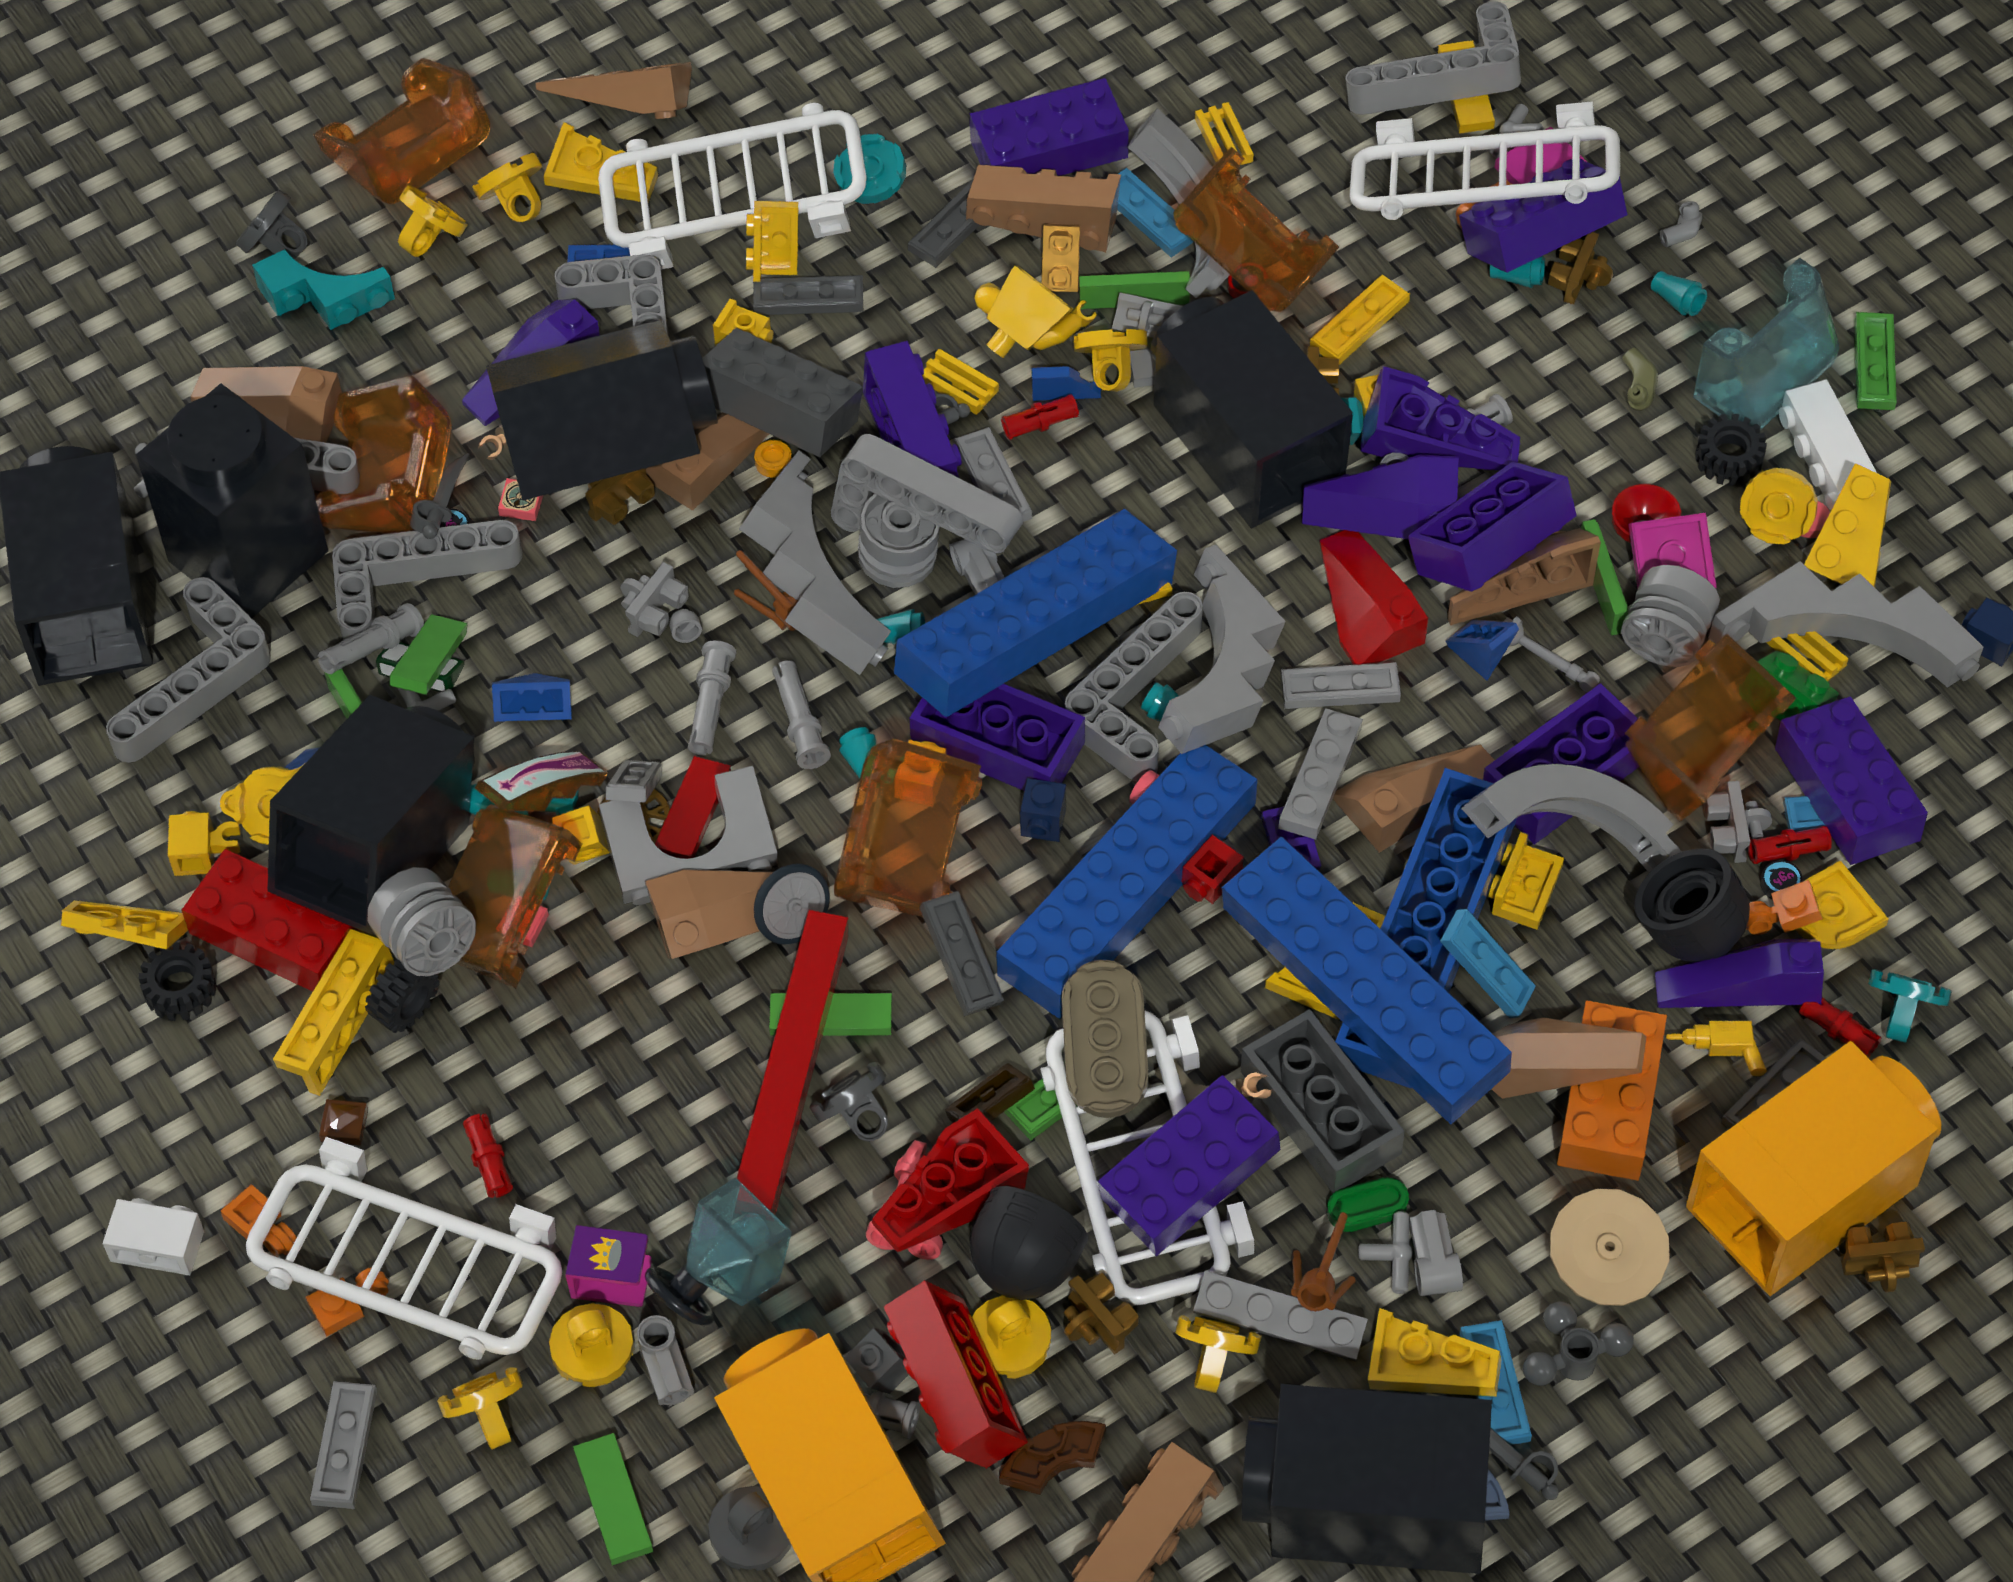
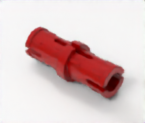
[1001,394,1079,440]
[1748,826,1832,864]
[1799,998,1882,1058]
[463,1114,513,1198]

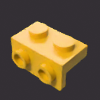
[746,201,798,282]
[1488,832,1564,930]

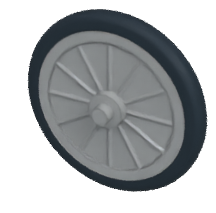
[754,864,830,945]

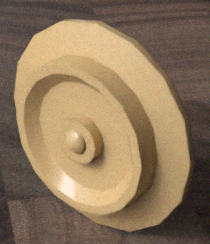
[1550,1189,1670,1306]

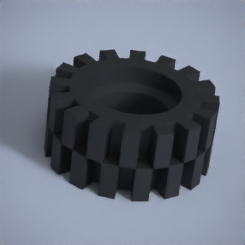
[1695,414,1767,486]
[139,942,216,1021]
[365,958,440,1033]

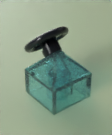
[645,1177,792,1327]

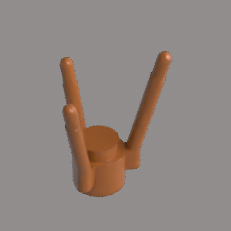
[734,550,798,631]
[1291,1212,1356,1312]

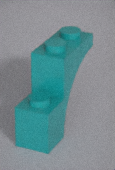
[252,249,395,330]

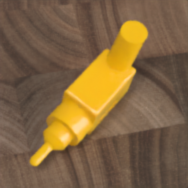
[1666,1021,1767,1076]

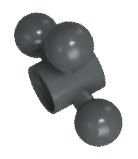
[1523,1301,1634,1386]

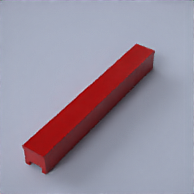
[731,910,848,1224]

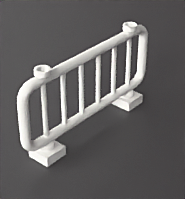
[1349,101,1620,220]
[598,103,866,270]
[1040,1011,1254,1305]
[246,1137,563,1360]

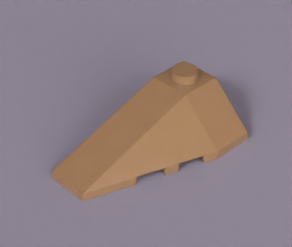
[536,62,692,119]
[191,366,344,443]
[645,412,769,511]
[1448,528,1601,625]
[1333,744,1495,853]
[645,870,773,959]
[1491,1018,1647,1099]

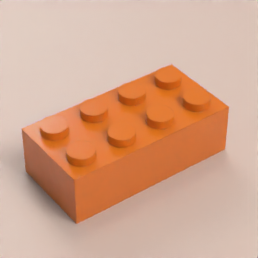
[1557,1000,1667,1181]

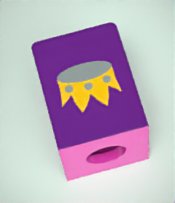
[565,1225,652,1307]

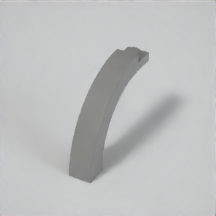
[1128,108,1242,298]
[1461,764,1682,873]

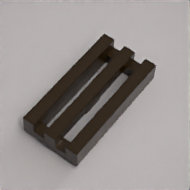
[945,1063,1035,1123]

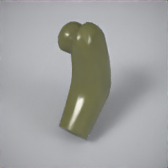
[1622,348,1658,411]

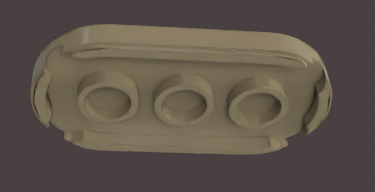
[1062,960,1149,1118]

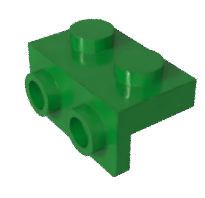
[1741,650,1840,721]

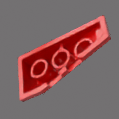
[1319,530,1428,665]
[872,1108,1029,1253]

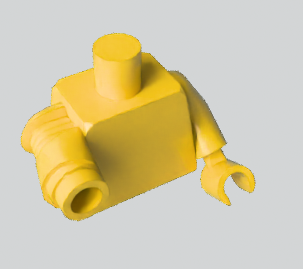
[974,265,1097,358]

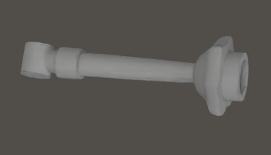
[1503,616,1600,692]

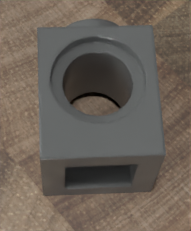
[844,1328,909,1394]

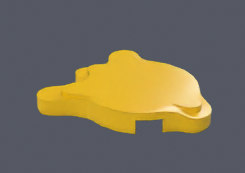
[220,763,305,845]

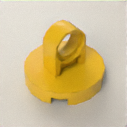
[472,153,542,222]
[398,185,468,257]
[1073,329,1148,392]
[1740,468,1818,544]
[972,1295,1051,1379]
[549,1303,635,1387]
[1175,1315,1262,1393]
[437,1368,523,1450]

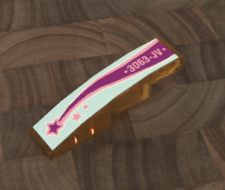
[475,751,608,811]

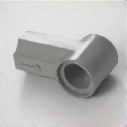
[949,539,1005,595]
[1410,1210,1463,1296]
[637,1315,694,1406]

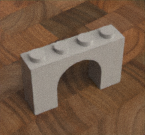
[599,766,777,905]

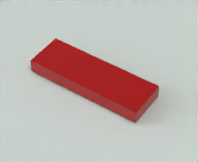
[655,756,731,859]

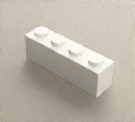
[1779,379,1877,512]

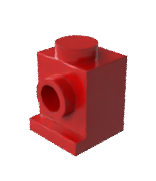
[1181,834,1244,904]

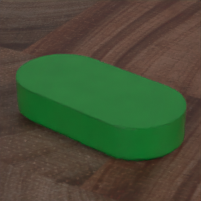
[1327,1177,1409,1232]

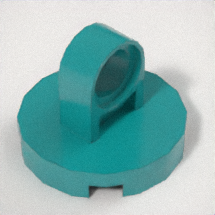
[833,134,907,204]
[1868,969,1952,1043]

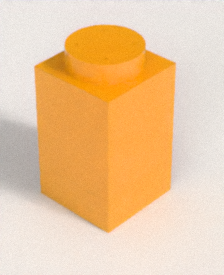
[1686,1041,1941,1297]
[714,1329,946,1582]

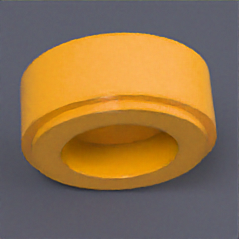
[754,440,792,478]

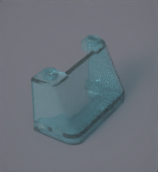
[1693,257,1839,430]

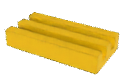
[1195,102,1254,171]
[922,348,999,415]
[1766,631,1848,681]

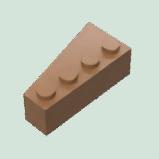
[966,165,1121,253]
[1072,1442,1224,1582]

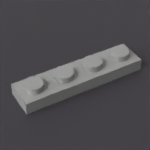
[1278,708,1363,840]
[1193,1270,1368,1361]

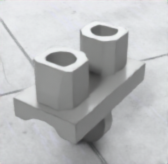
[1112,292,1183,338]
[620,562,689,637]
[1704,781,1772,863]

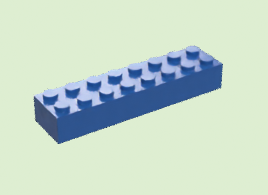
[894,509,1177,717]
[997,745,1257,1019]
[1335,768,1518,1089]
[1222,837,1512,1124]

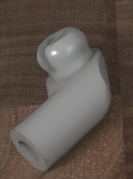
[1660,201,1702,247]

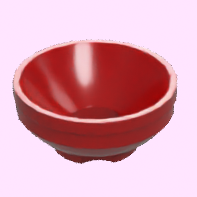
[1612,484,1681,543]

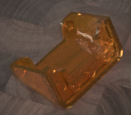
[313,58,490,204]
[1173,147,1339,312]
[316,375,451,533]
[1625,634,1796,822]
[834,738,982,917]
[448,804,583,989]

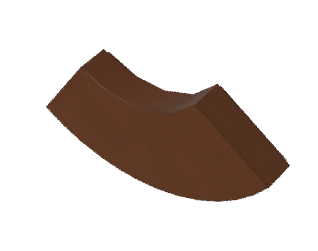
[999,1421,1106,1495]

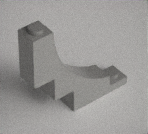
[739,451,891,675]
[1158,545,1286,754]
[1708,561,1984,688]

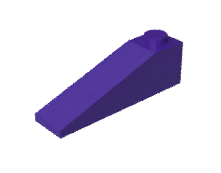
[462,299,600,426]
[1360,366,1520,471]
[1302,455,1459,539]
[1655,938,1824,1008]

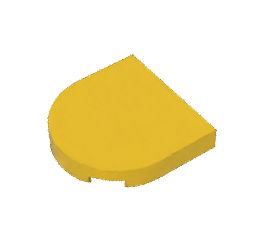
[1796,860,1889,949]

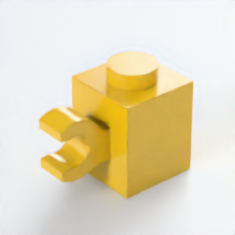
[168,811,241,876]

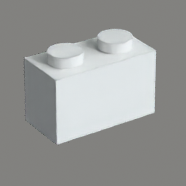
[103,1198,204,1276]

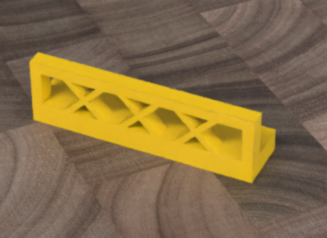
[273,929,395,1096]

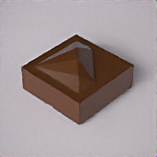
[319,1099,368,1146]

